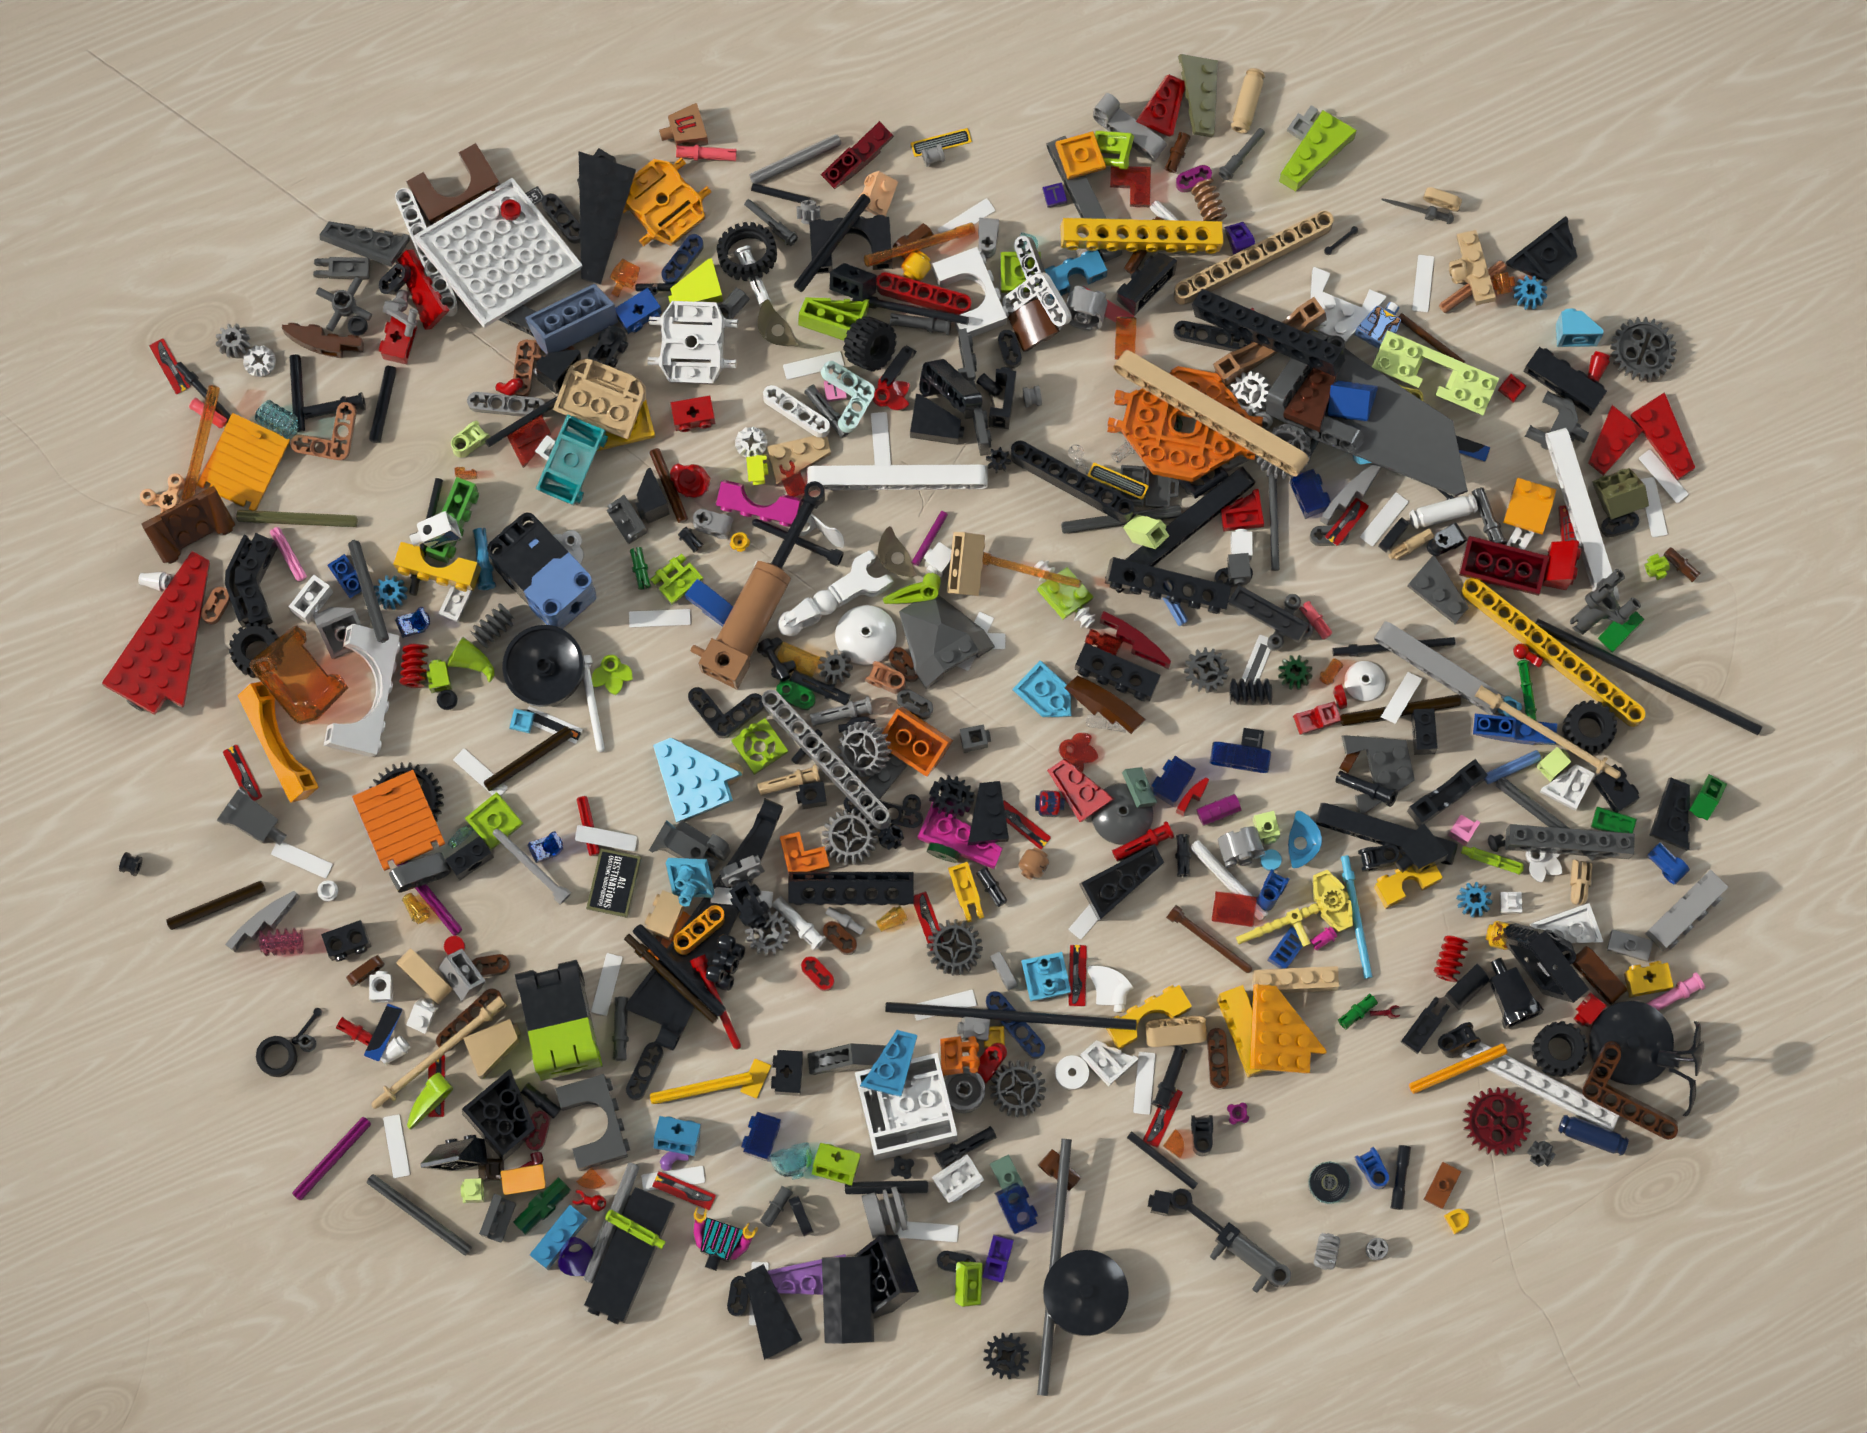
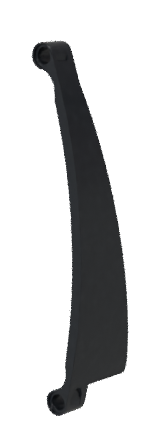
[626,798,783,1051]

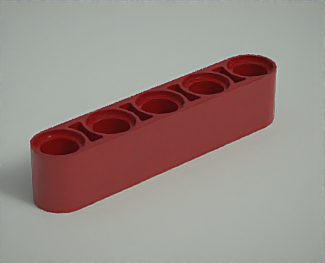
[876,272,971,315]

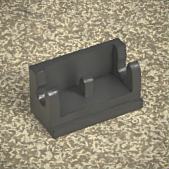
[607,495,647,544]

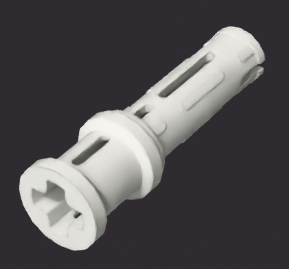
[734,245,771,306]
[772,896,827,951]

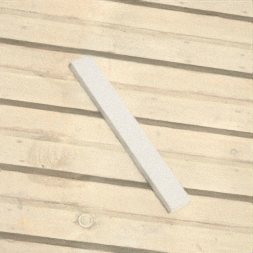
[1459,1037,1620,1131]

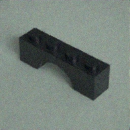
[1407,759,1488,827]

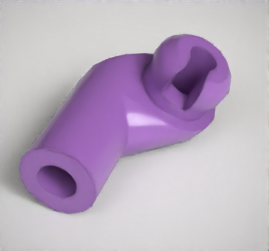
[660,1151,689,1171]

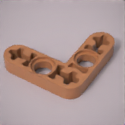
[513,339,575,397]
[290,402,357,460]

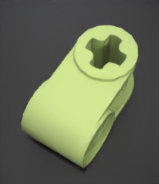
[451,420,490,458]

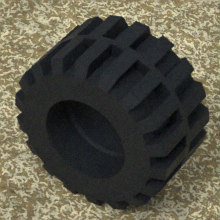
[843,316,897,372]
[229,623,284,678]
[1562,700,1617,755]
[1532,1021,1588,1077]

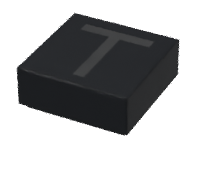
[1240,728,1264,752]

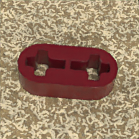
[525,1111,550,1151]

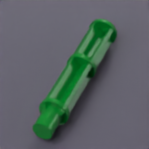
[1517,660,1537,721]

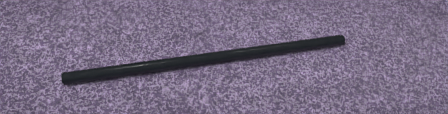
[1535,618,1762,736]
[885,1002,1137,1030]

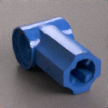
[1647,843,1690,885]

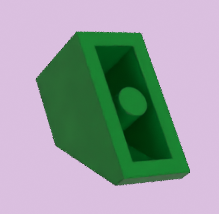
[1598,611,1644,653]
[1689,774,1727,821]

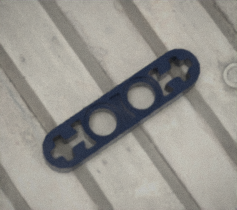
[985,991,1045,1059]

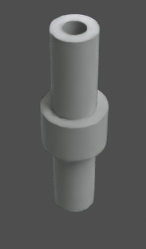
[825,907,865,935]

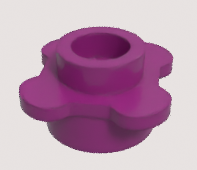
[1227,1102,1249,1125]

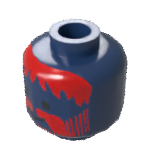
[1035,790,1065,817]

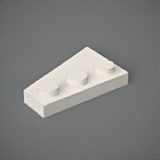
[1530,903,1603,943]

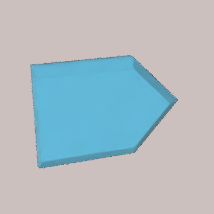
[1012,660,1072,717]

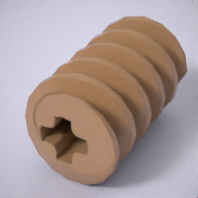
[1191,178,1227,221]

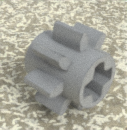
[797,200,821,224]

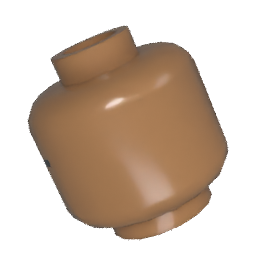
[1018,847,1049,880]

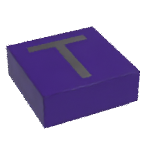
[1042,182,1067,208]

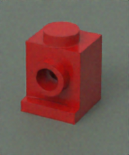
[1573,992,1607,1028]

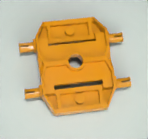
[622,158,712,247]

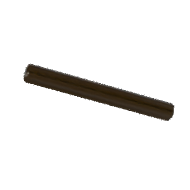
[483,726,573,791]
[166,881,266,930]

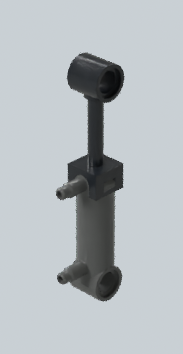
[1170,1188,1291,1293]

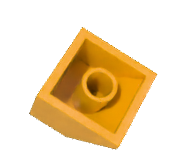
[1503,477,1557,534]

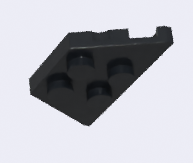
[1506,216,1578,283]

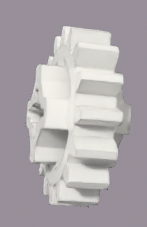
[1231,371,1272,416]

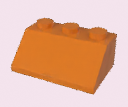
[882,707,954,777]

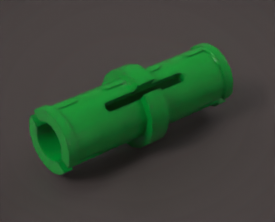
[629,547,651,590]
[1338,993,1378,1030]

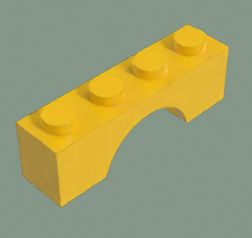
[393,542,481,592]
[1106,985,1192,1050]

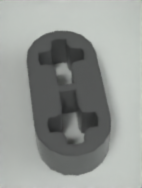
[1310,525,1349,546]
[897,689,933,719]

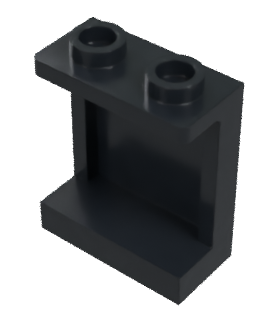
[989,367,1016,430]

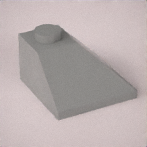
[313,607,362,659]

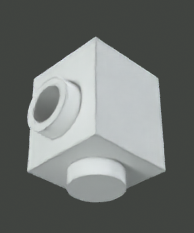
[924,542,952,577]

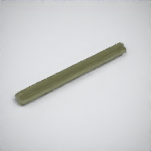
[236,510,358,527]

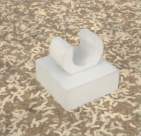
[1500,892,1522,914]

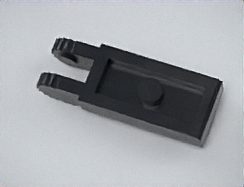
[1401,996,1450,1054]

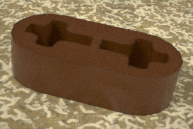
[889,647,919,682]
[1339,735,1361,773]
[823,921,857,955]
[472,954,510,977]
[346,955,385,987]

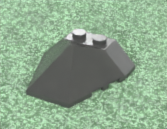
[899,595,995,689]

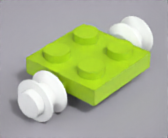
[1033,560,1096,629]

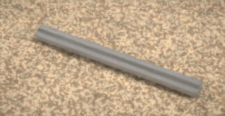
[583,1163,639,1284]

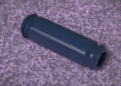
[1558,1115,1629,1156]

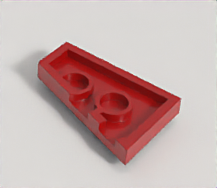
[1136,74,1185,137]
[1588,405,1643,476]

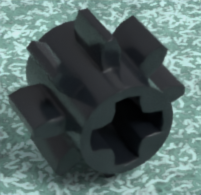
[986,447,1011,474]
[877,824,904,850]

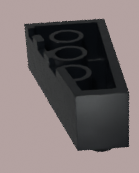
[1079,844,1164,921]

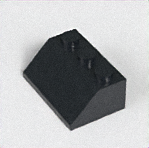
[1117,252,1177,316]

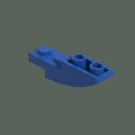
[1473,714,1557,745]

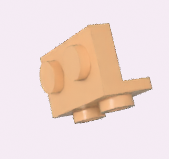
[859,171,898,217]

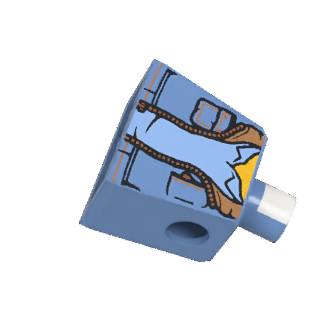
[1355,302,1401,349]

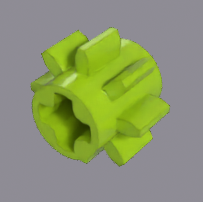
[1644,553,1670,580]

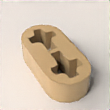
[1423,187,1462,211]

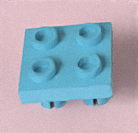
[666,858,715,907]
[1021,952,1071,1002]

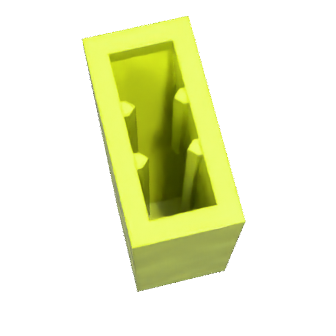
[668,258,723,303]

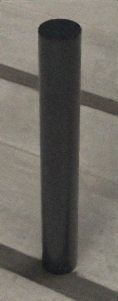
[751,183,811,203]

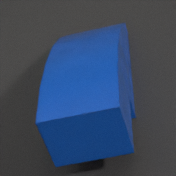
[685,579,733,627]

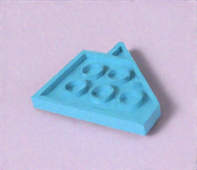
[653,738,742,822]

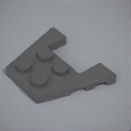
[1341,735,1415,814]

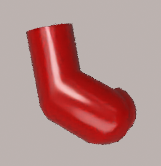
[495,378,523,396]

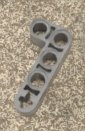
[1093,93,1167,161]

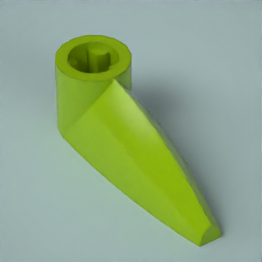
[883,573,941,604]
[407,1072,453,1129]

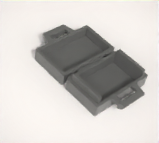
[1112,465,1179,508]

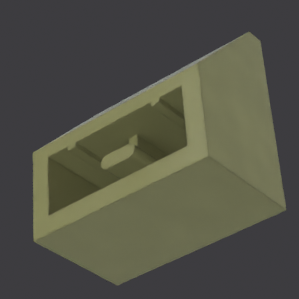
[1592,468,1649,519]

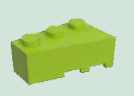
[798,297,869,341]

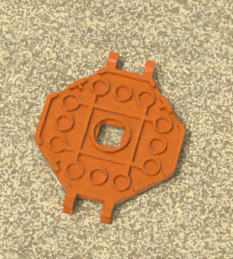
[1107,366,1263,482]

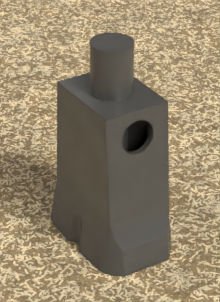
[217,786,287,845]
[649,820,718,871]

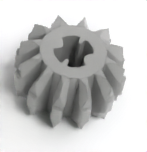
[216,323,250,358]
[1314,1233,1340,1270]

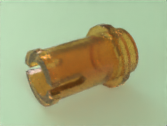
[1319,658,1343,685]

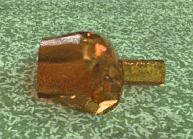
[610,258,641,297]

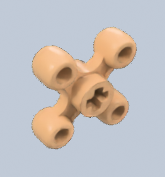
[140,473,185,513]

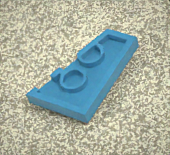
[860,1030,917,1097]

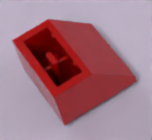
[1542,540,1581,590]

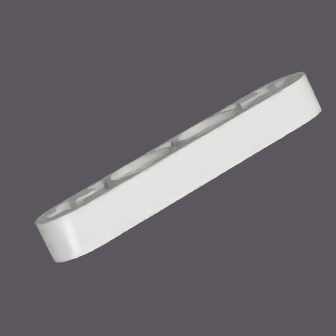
[763,385,830,438]

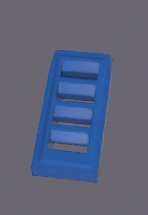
[1267,927,1303,969]

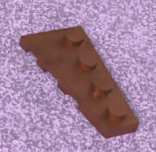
[1283,368,1338,432]

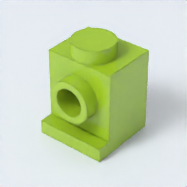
[427,660,452,693]

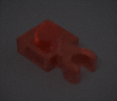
[779,460,806,497]
[1084,629,1123,656]

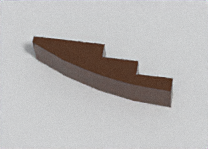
[1065,675,1146,734]

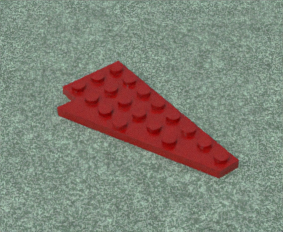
[102,551,210,715]

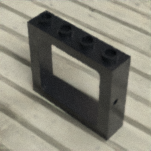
[1499,923,1589,1003]

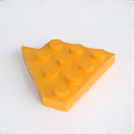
[1250,984,1327,1074]

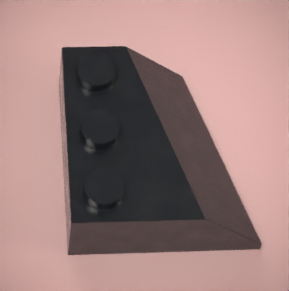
[462,1069,535,1161]
[854,1235,919,1319]

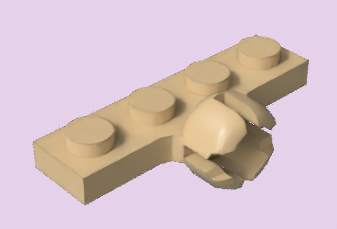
[1449,230,1496,306]

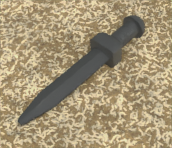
[1382,198,1454,224]

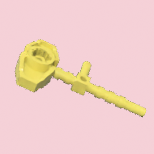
[1236,870,1353,947]

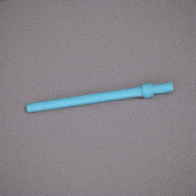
[1341,855,1372,979]

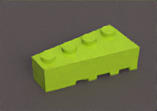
[1279,110,1357,192]

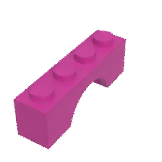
[716,480,802,527]

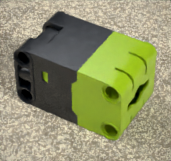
[515,959,603,1081]

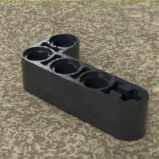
[919,359,982,412]

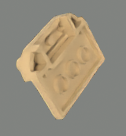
[553,359,646,439]

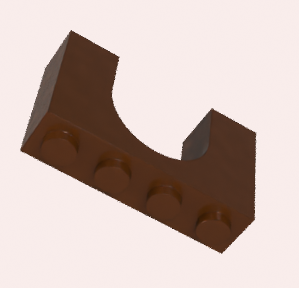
[406,143,500,225]

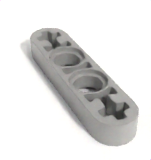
[467,392,545,418]

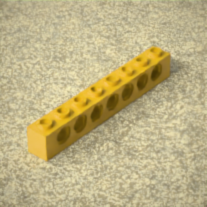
[1060,218,1223,254]

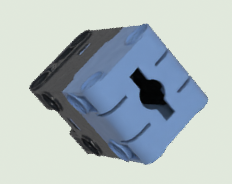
[487,512,596,629]

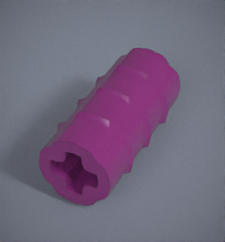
[1196,794,1242,826]

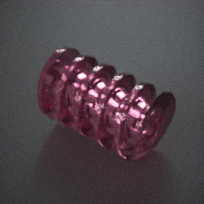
[259,927,304,956]

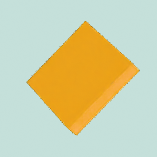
[1055,131,1106,180]

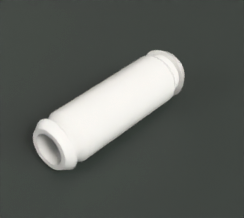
[1409,494,1478,529]

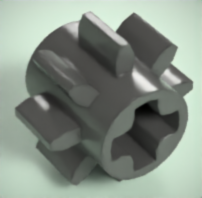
[1527,1140,1556,1167]

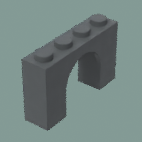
[555,1074,630,1171]

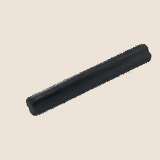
[289,354,305,432]
[369,365,396,443]
[845,1180,928,1195]

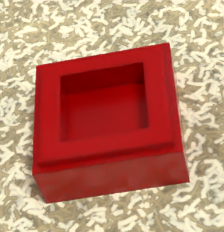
[1498,374,1527,403]

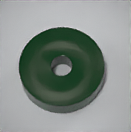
[927,842,961,863]

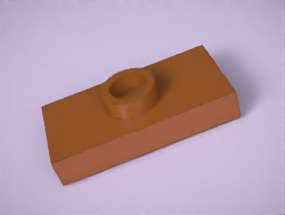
[1423,1162,1462,1209]

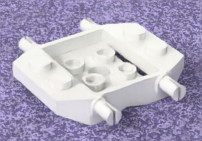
[647,301,738,384]

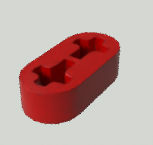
[801,956,834,991]

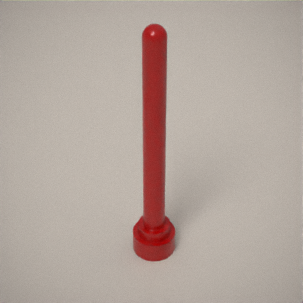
[690,954,741,1050]

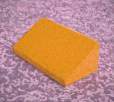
[501,1164,546,1195]

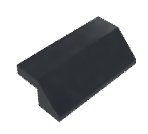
[822,1256,874,1344]

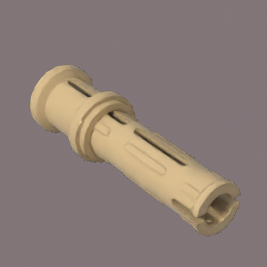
[757,764,821,796]

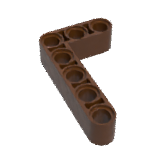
[1582,1041,1678,1140]

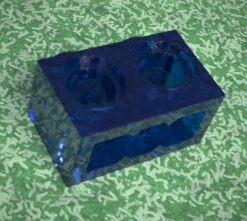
[994,1182,1038,1234]

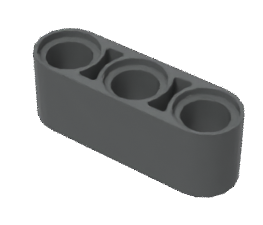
[389,852,451,893]

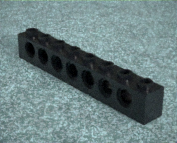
[1192,289,1345,376]

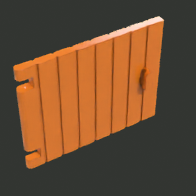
[352,770,445,871]

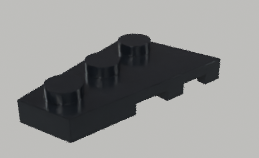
[1649,777,1690,851]
[967,781,1009,846]

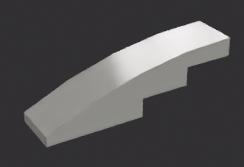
[1320,464,1382,525]
[225,891,300,952]

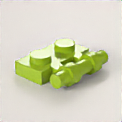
[650,553,704,605]

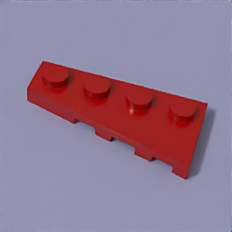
[1630,392,1695,480]

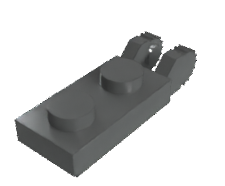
[313,257,370,279]

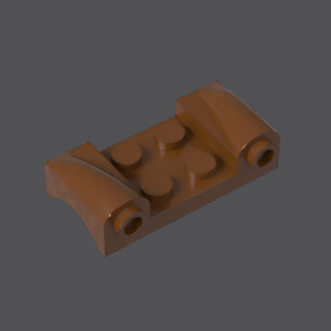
[141,486,235,564]

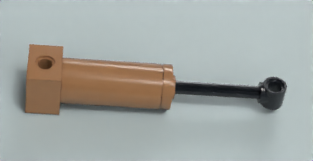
[690,481,825,690]

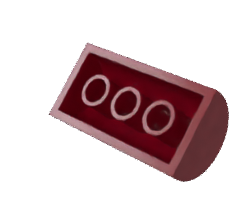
[1459,536,1549,596]

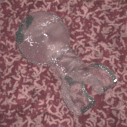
[1068,444,1089,474]

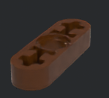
[1207,1028,1229,1090]

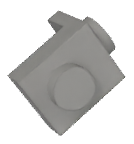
[957,1017,990,1041]

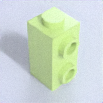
[1123,514,1169,549]

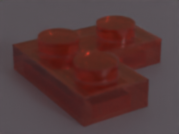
[1110,166,1151,208]

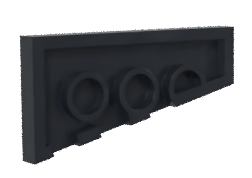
[745,1263,802,1360]

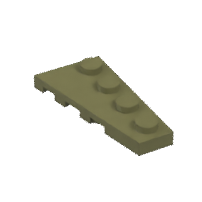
[1178,54,1218,137]

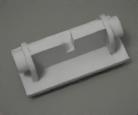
[719,855,765,887]

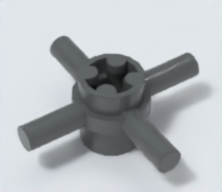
[316,277,372,332]

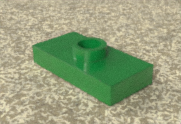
[1591,807,1637,834]

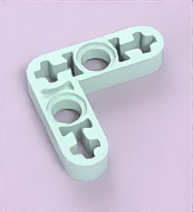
[821,361,875,433]

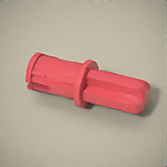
[189,398,227,428]
[1299,601,1332,639]

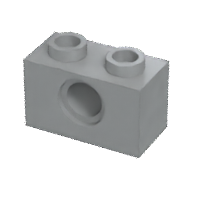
[438,949,486,1001]

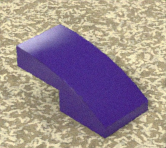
[982,1234,1014,1283]

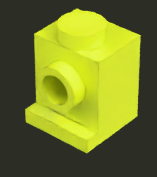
[746,454,768,485]

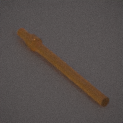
[982,552,1081,588]

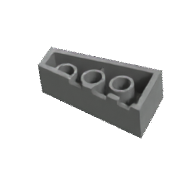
[1645,869,1728,951]

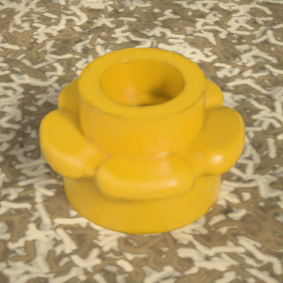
[730,532,750,552]

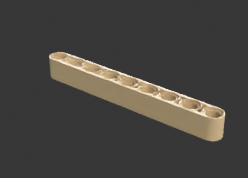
[1174,211,1334,305]

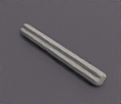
[749,134,841,184]

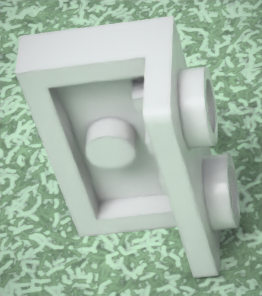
[932,1154,984,1203]

